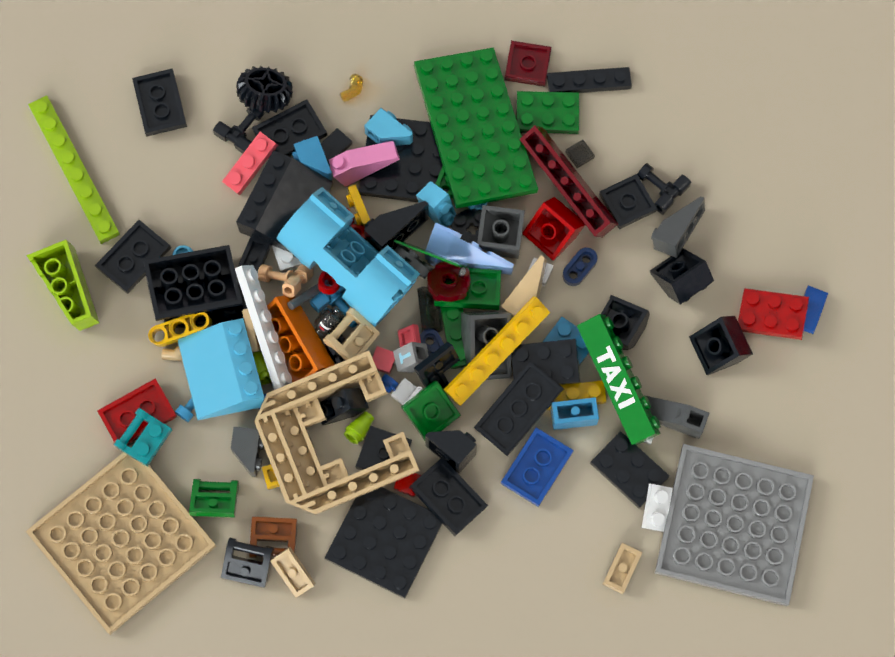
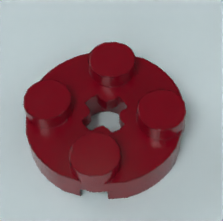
[427,261,471,302]

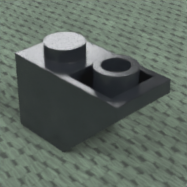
[320,388,369,425]

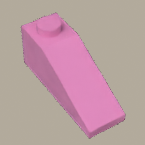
[329,141,400,187]

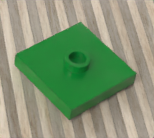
[401,380,461,441]

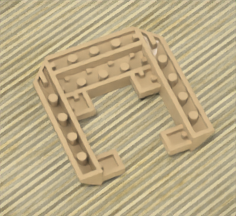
[254,351,420,515]

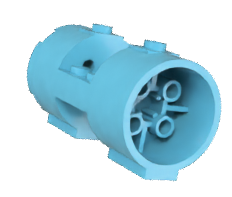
[277,187,420,327]

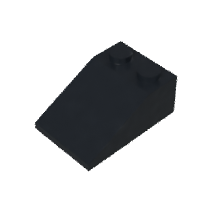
[364,201,429,252]

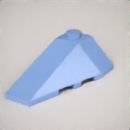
[425,223,514,275]

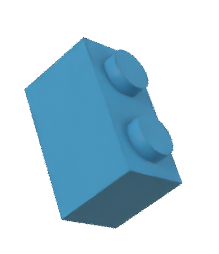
[550,397,599,430]

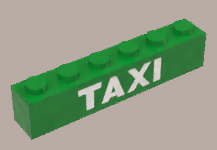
[577,314,661,445]

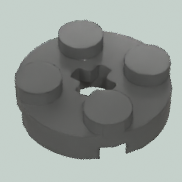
[394,244,433,279]

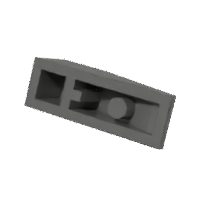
[651,197,705,258]

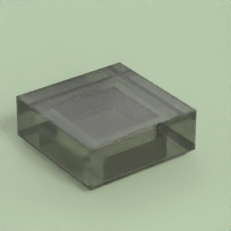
[565,139,595,168]

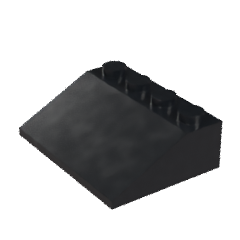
[236,150,333,253]
[143,245,243,321]

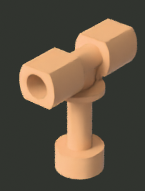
[258,264,313,297]

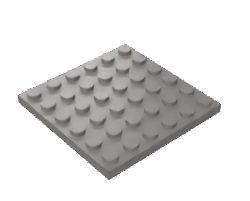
[655,444,814,606]

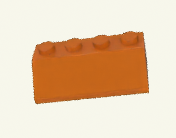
[267,295,335,383]

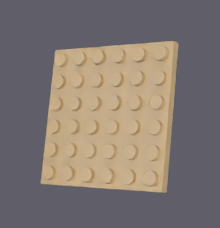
[26,446,216,635]

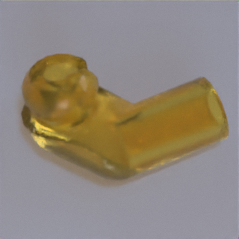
[339,74,363,102]

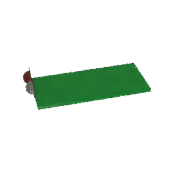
[394,240,470,278]

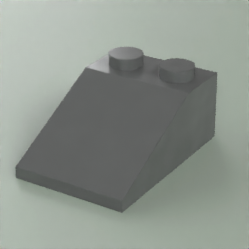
[461,310,511,380]

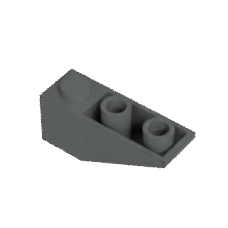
[644,395,710,439]

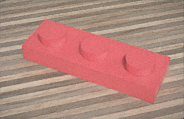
[222,132,278,195]

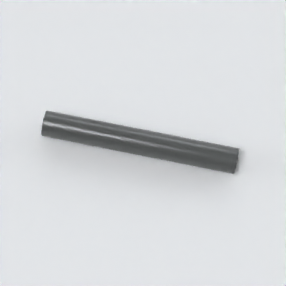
[287,284,330,310]

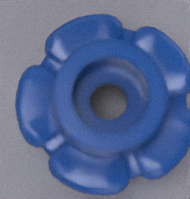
[381,374,399,393]

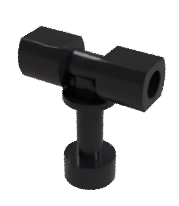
[213,107,265,153]
[637,163,692,214]

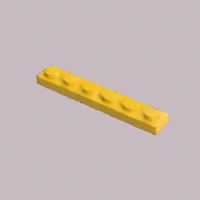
[443,296,550,406]

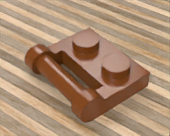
[249,517,297,558]

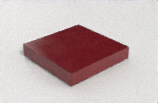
[504,40,552,87]

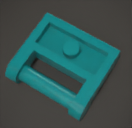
[113,408,172,467]

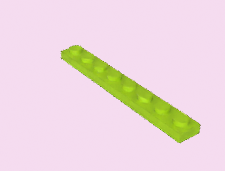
[28,95,120,244]

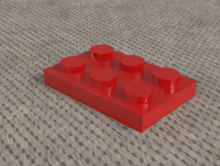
[738,288,809,340]
[97,378,177,445]

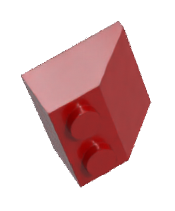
[522,197,585,261]

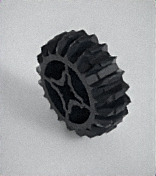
[236,65,293,114]

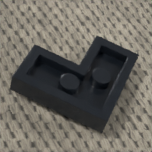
[414,342,460,389]

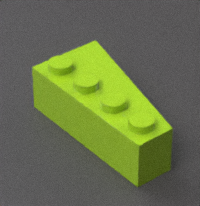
[26,240,99,331]

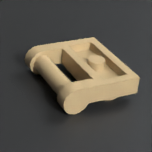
[323,308,380,360]

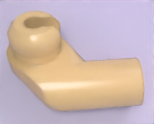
[162,345,182,361]

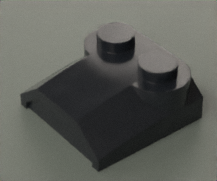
[601,295,650,350]

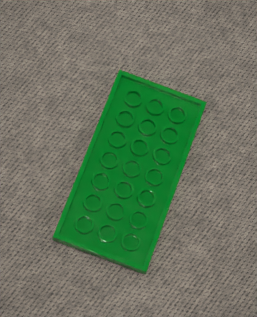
[414,47,538,209]

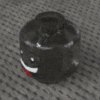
[314,307,345,338]

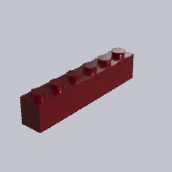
[519,126,618,238]

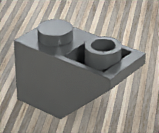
[231,427,264,477]

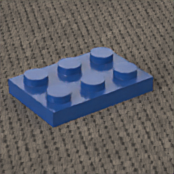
[501,427,574,507]

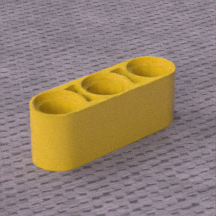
[148,312,212,347]

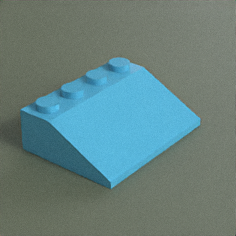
[178,318,264,420]

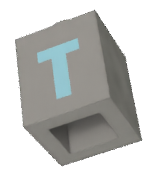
[393,342,429,373]

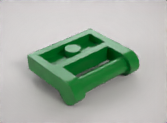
[189,479,239,517]

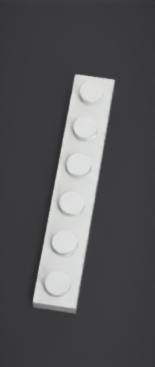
[235,265,292,390]

